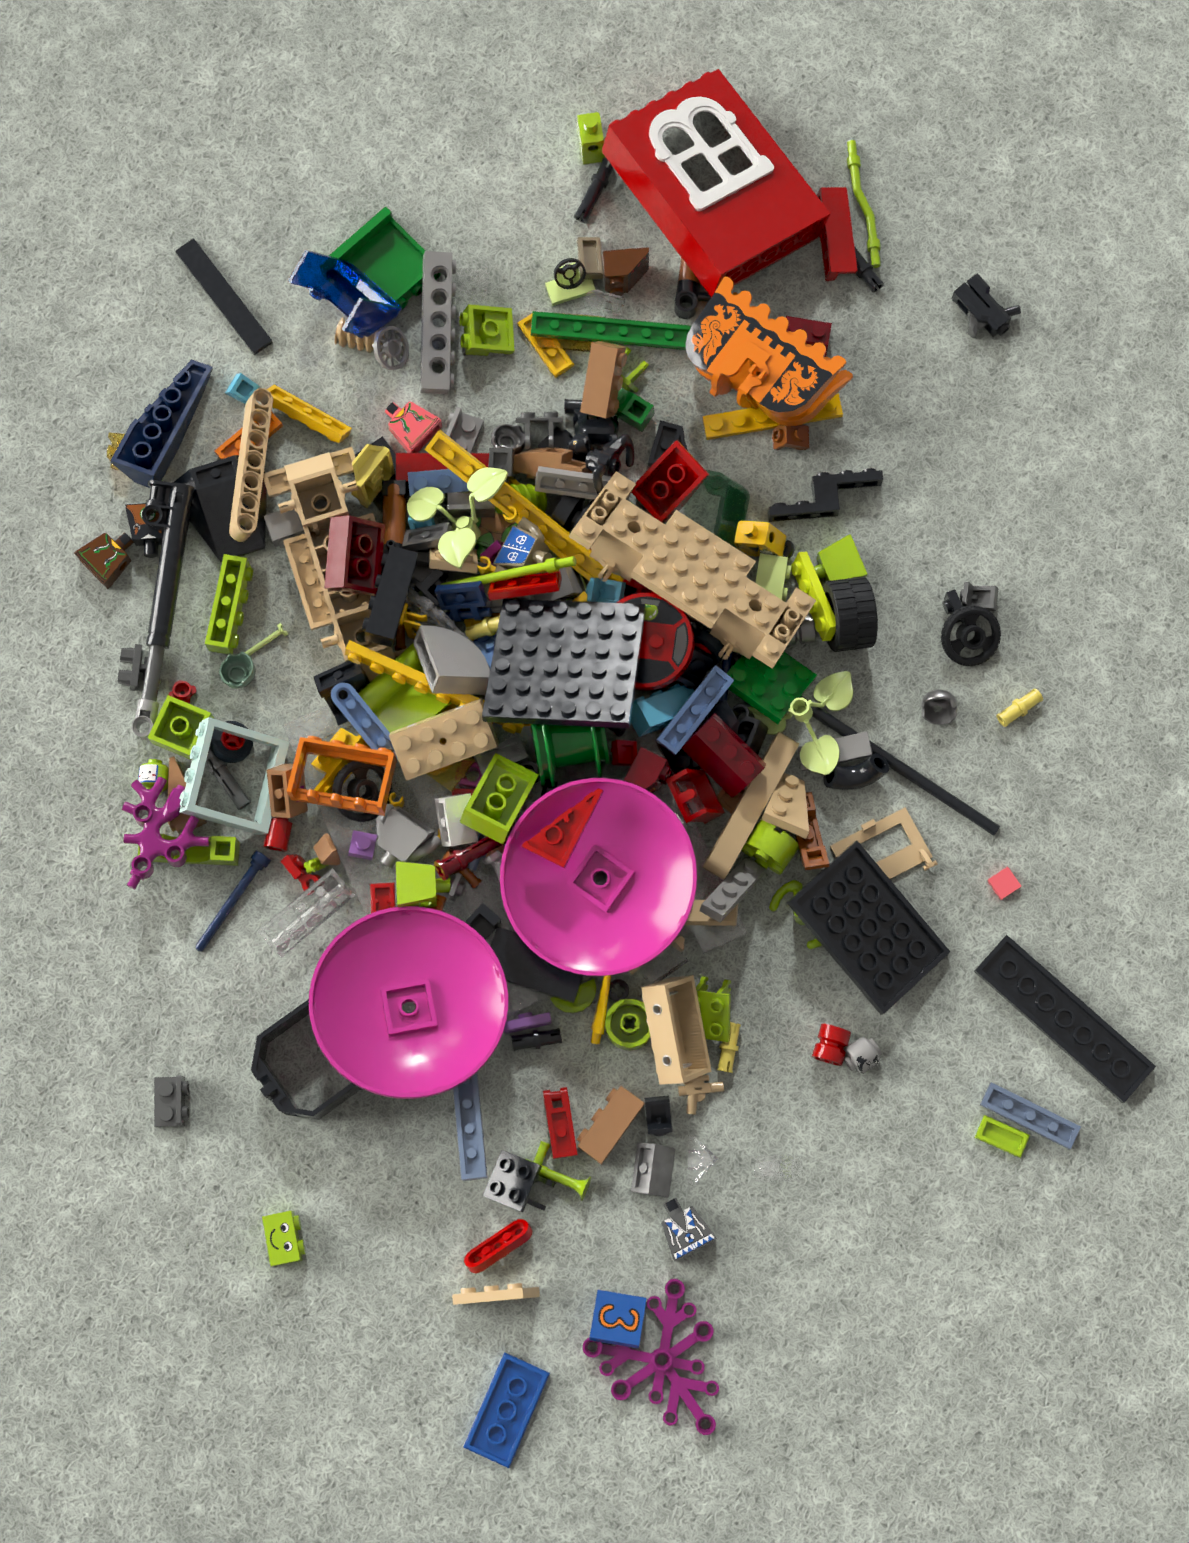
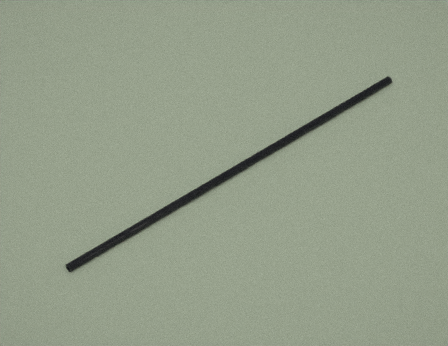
[504,513,1000,836]

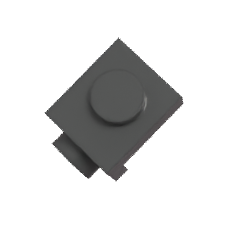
[960,582,999,611]

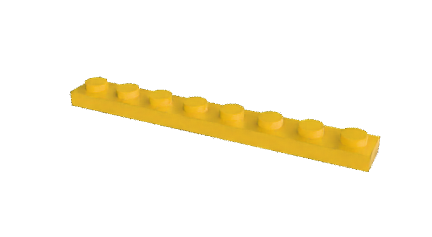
[345,640,524,734]

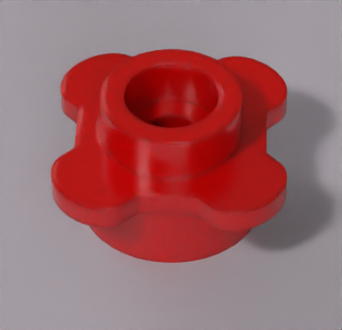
[169,680,197,704]

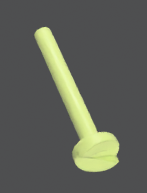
[245,623,288,656]

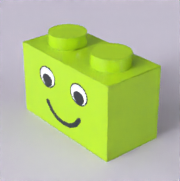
[262,1210,306,1267]

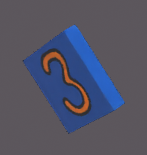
[589,1290,647,1349]

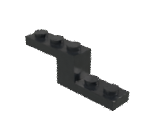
[768,468,883,522]

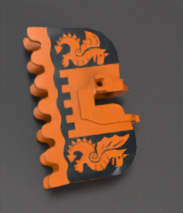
[686,277,853,426]

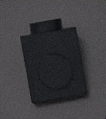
[942,589,965,623]
[644,1095,673,1136]

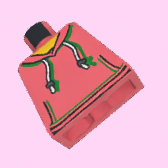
[385,402,442,453]

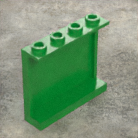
[318,206,441,328]

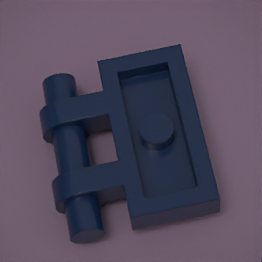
[435,581,492,623]

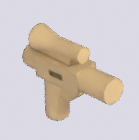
[678,1075,724,1115]

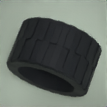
[822,577,878,652]

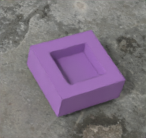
[348,830,377,860]

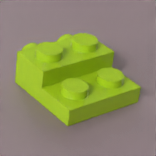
[459,304,515,356]

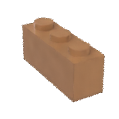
[580,341,627,418]
[576,1086,645,1165]

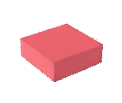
[987,866,1021,900]

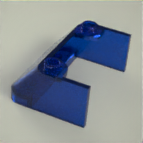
[288,249,402,338]

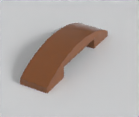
[795,792,829,870]

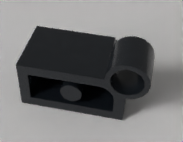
[732,704,769,755]

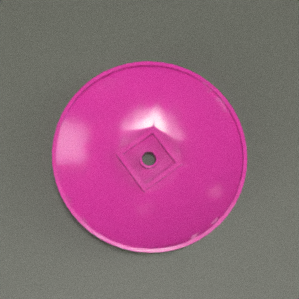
[500,778,697,976]
[309,906,508,1099]

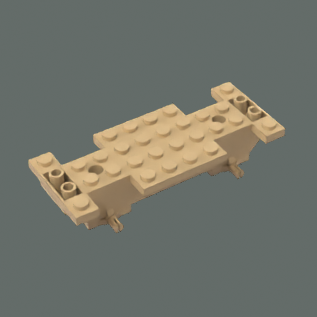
[263,447,407,681]
[569,471,816,669]

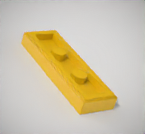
[517,314,574,378]

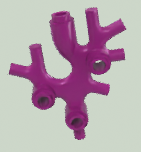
[122,777,209,890]

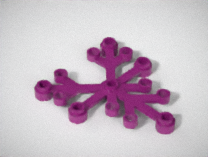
[582,1279,719,1435]

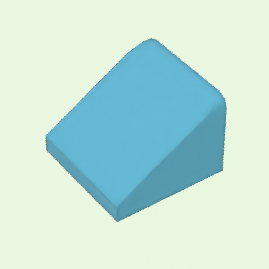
[225,373,259,404]

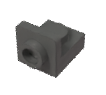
[489,448,515,483]

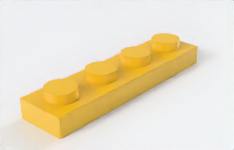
[266,385,352,443]

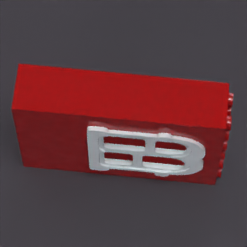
[602,68,831,297]

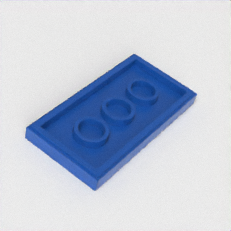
[463,1352,550,1468]

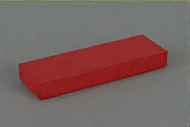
[488,571,562,601]

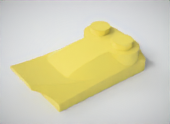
[351,444,395,508]

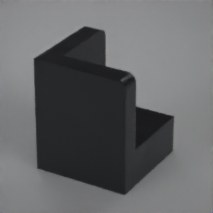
[465,903,502,940]

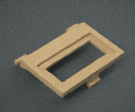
[830,807,937,879]

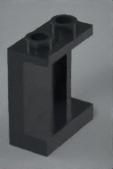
[313,660,371,728]

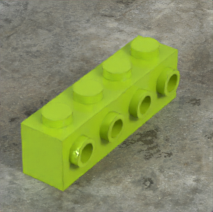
[205,554,253,655]

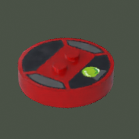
[616,593,695,691]

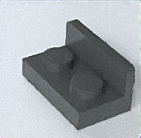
[154,1075,189,1127]

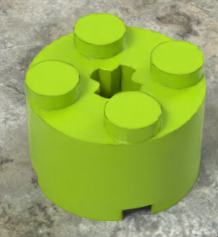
[742,820,799,875]
[605,999,651,1051]

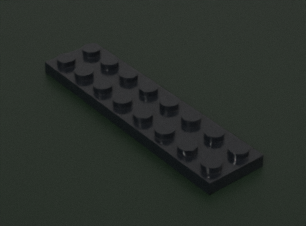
[974,935,1156,1103]

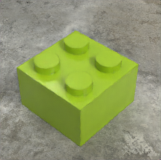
[148,695,215,760]

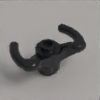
[585,434,635,495]

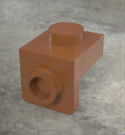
[772,424,809,450]

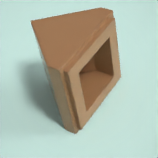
[313,833,341,866]

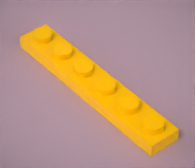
[702,393,843,440]

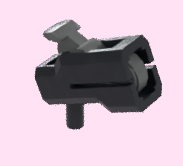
[951,273,1021,338]

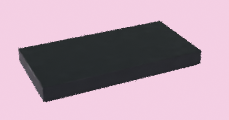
[490,926,584,1004]

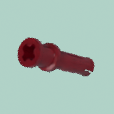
[434,837,506,881]

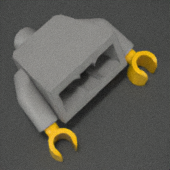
[376,793,442,868]

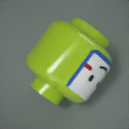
[138,759,169,795]

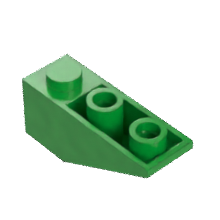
[614,388,655,432]

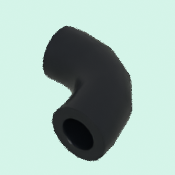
[823,754,890,790]

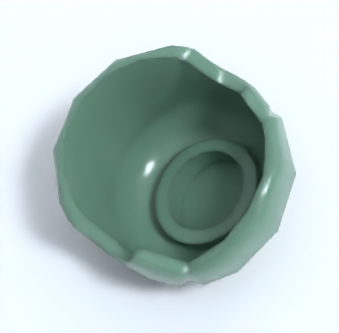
[219,651,256,689]

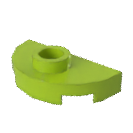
[550,979,596,1014]

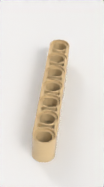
[229,388,273,542]
[702,732,799,880]

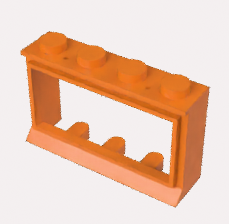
[286,736,397,816]

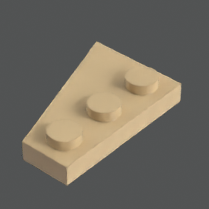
[761,773,809,838]
[452,1283,540,1305]

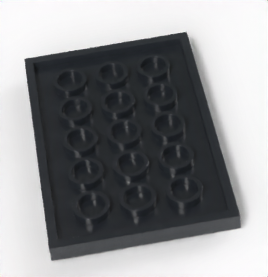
[786,841,950,1015]

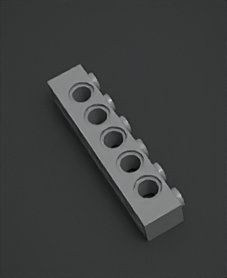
[420,251,456,394]

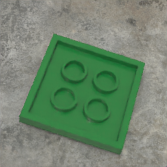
[726,652,817,724]

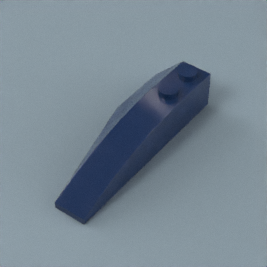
[111,359,213,488]

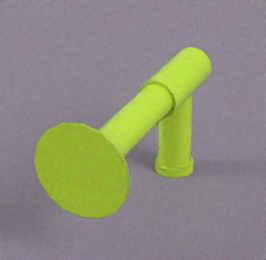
[526,1141,591,1201]

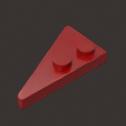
[521,788,604,869]

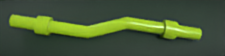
[847,140,881,268]

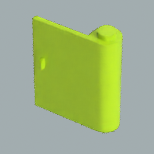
[358,643,451,733]

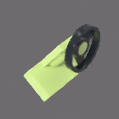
[545,258,596,306]

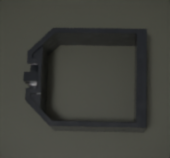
[251,999,362,1120]

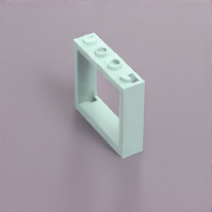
[179,717,289,835]

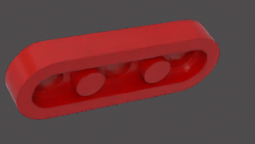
[464,1219,532,1273]

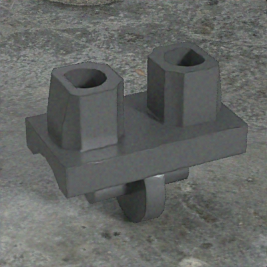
[118,644,148,691]

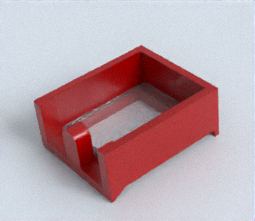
[666,769,725,824]

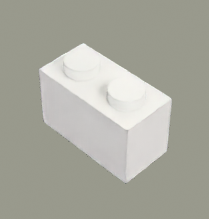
[435,793,479,847]

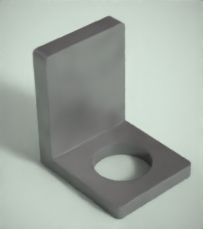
[435,871,466,902]

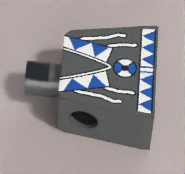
[661,1198,717,1262]

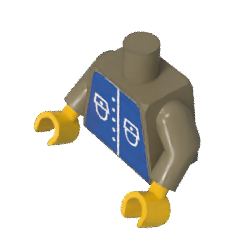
[477,506,552,575]

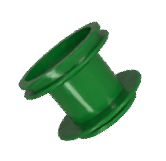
[530,724,609,787]

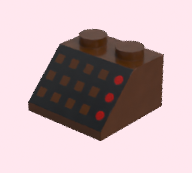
[603,247,649,297]

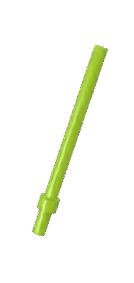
[441,556,576,585]

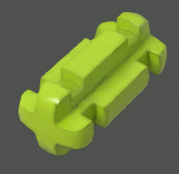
[304,857,329,874]

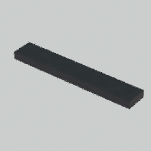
[175,238,273,356]

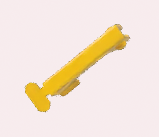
[399,603,428,639]

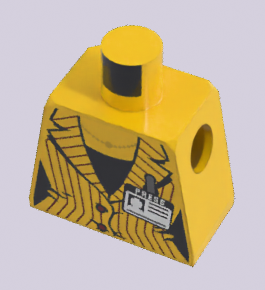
[734,521,787,557]

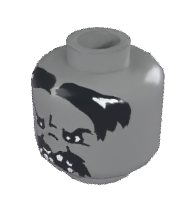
[844,1037,882,1074]

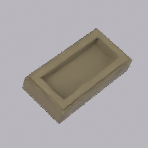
[577,237,604,279]

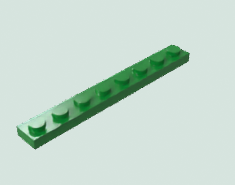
[531,311,691,350]

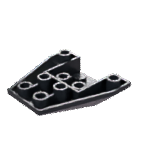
[174,455,267,562]

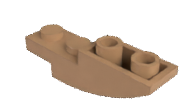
[513,448,592,479]

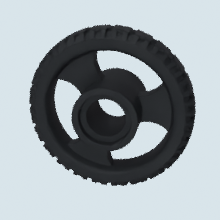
[941,605,1001,666]
[332,761,393,822]

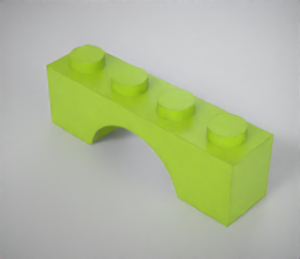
[138,834,240,866]

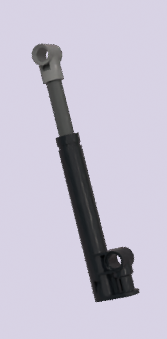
[132,480,194,740]

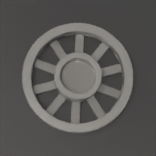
[372,326,409,370]

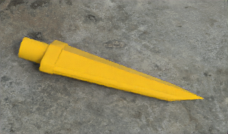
[591,975,611,1044]

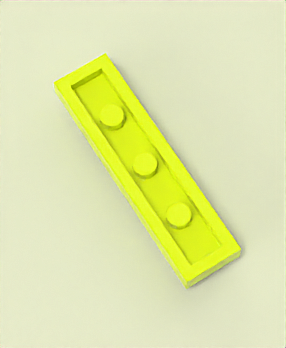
[791,551,836,641]

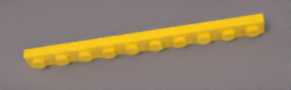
[424,430,624,582]

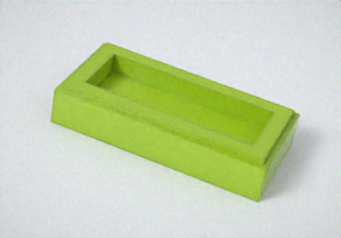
[974,1115,1030,1158]

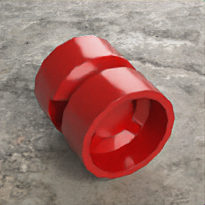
[812,1024,851,1066]

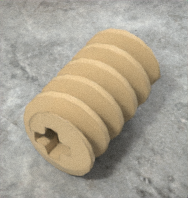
[335,317,385,353]

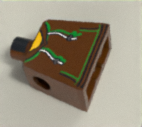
[74,532,134,589]

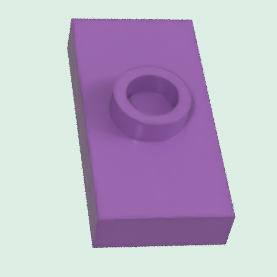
[504,1012,552,1034]

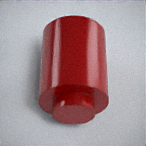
[263,817,293,852]

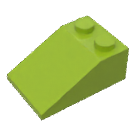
[460,753,539,844]

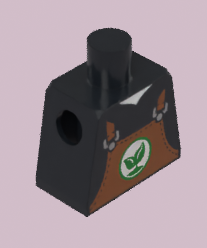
[125,503,164,558]

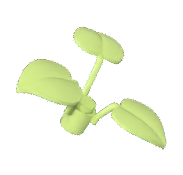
[407,468,508,569]
[748,671,853,775]

